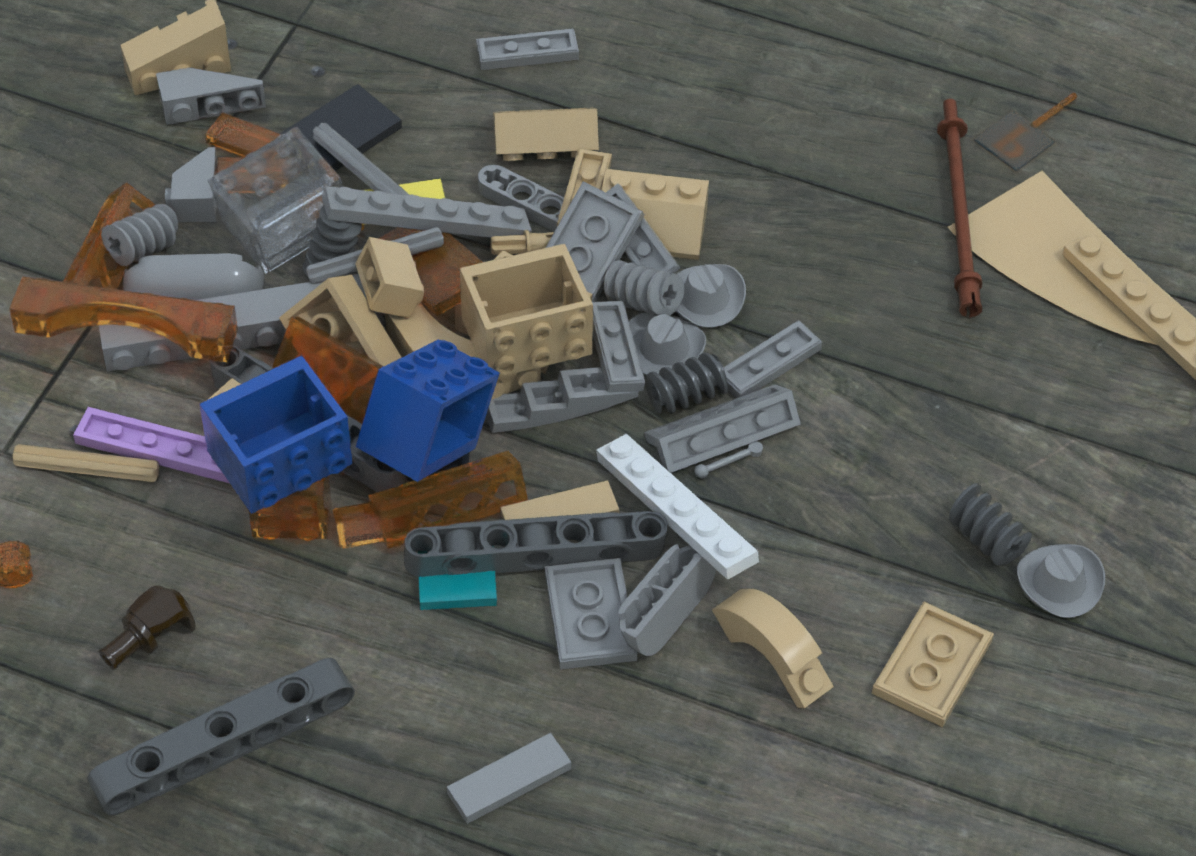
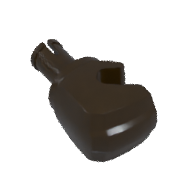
[98,585,196,670]

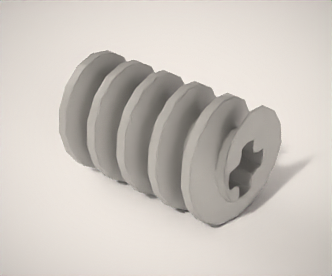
[101,204,178,266]
[604,260,684,316]

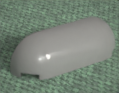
[123,253,264,309]
[618,544,716,656]

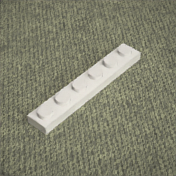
[596,434,759,580]

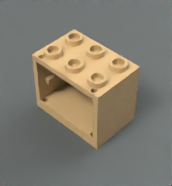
[460,244,593,377]

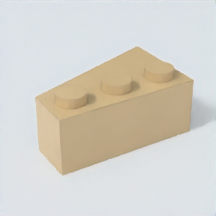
[120,0,231,95]

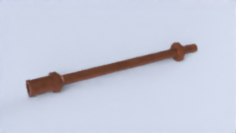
[937,99,982,317]

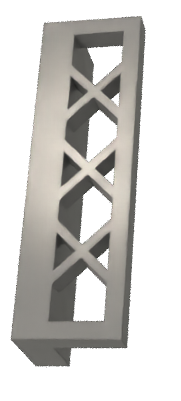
[644,384,801,473]

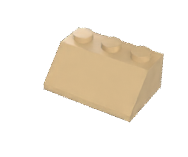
[493,108,599,161]
[602,169,709,260]
[279,275,402,407]

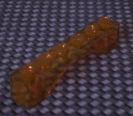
[9,276,238,362]

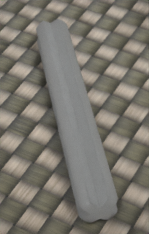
[313,123,410,195]
[306,227,444,284]

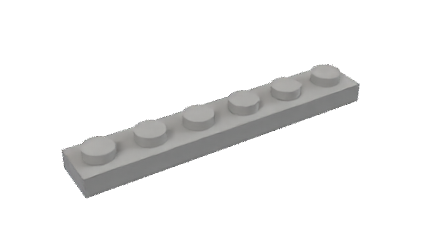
[322,186,532,237]

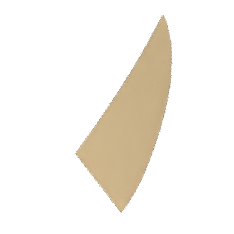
[948,171,1196,345]

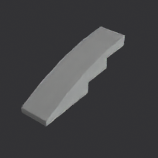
[486,367,639,433]

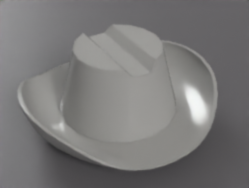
[675,264,746,327]
[629,312,706,375]
[1017,544,1105,618]

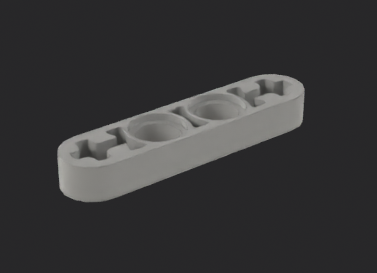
[478,165,564,232]

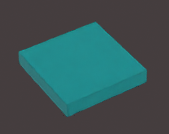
[418,546,497,610]

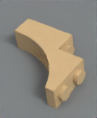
[385,303,541,399]

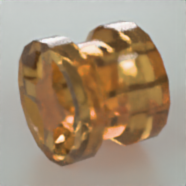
[0,541,33,588]

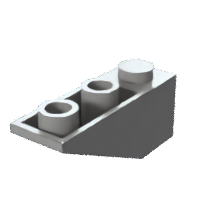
[156,67,266,125]

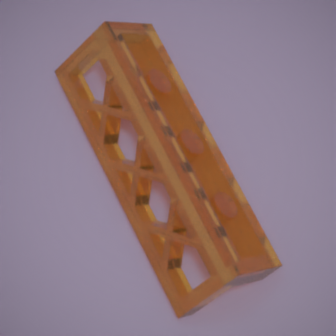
[55,182,156,313]
[368,450,528,549]

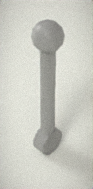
[694,441,763,479]

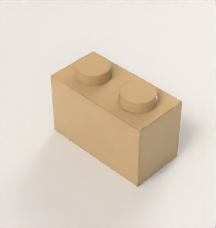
[355,237,424,318]

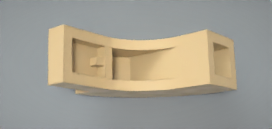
[712,589,834,708]

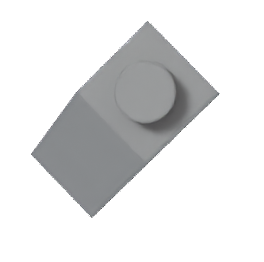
[165,147,219,223]

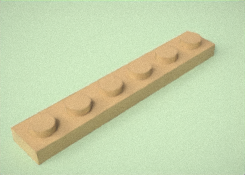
[1063,231,1196,380]

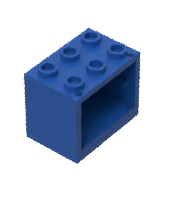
[356,339,500,482]
[199,356,352,514]

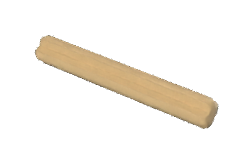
[13,444,160,482]

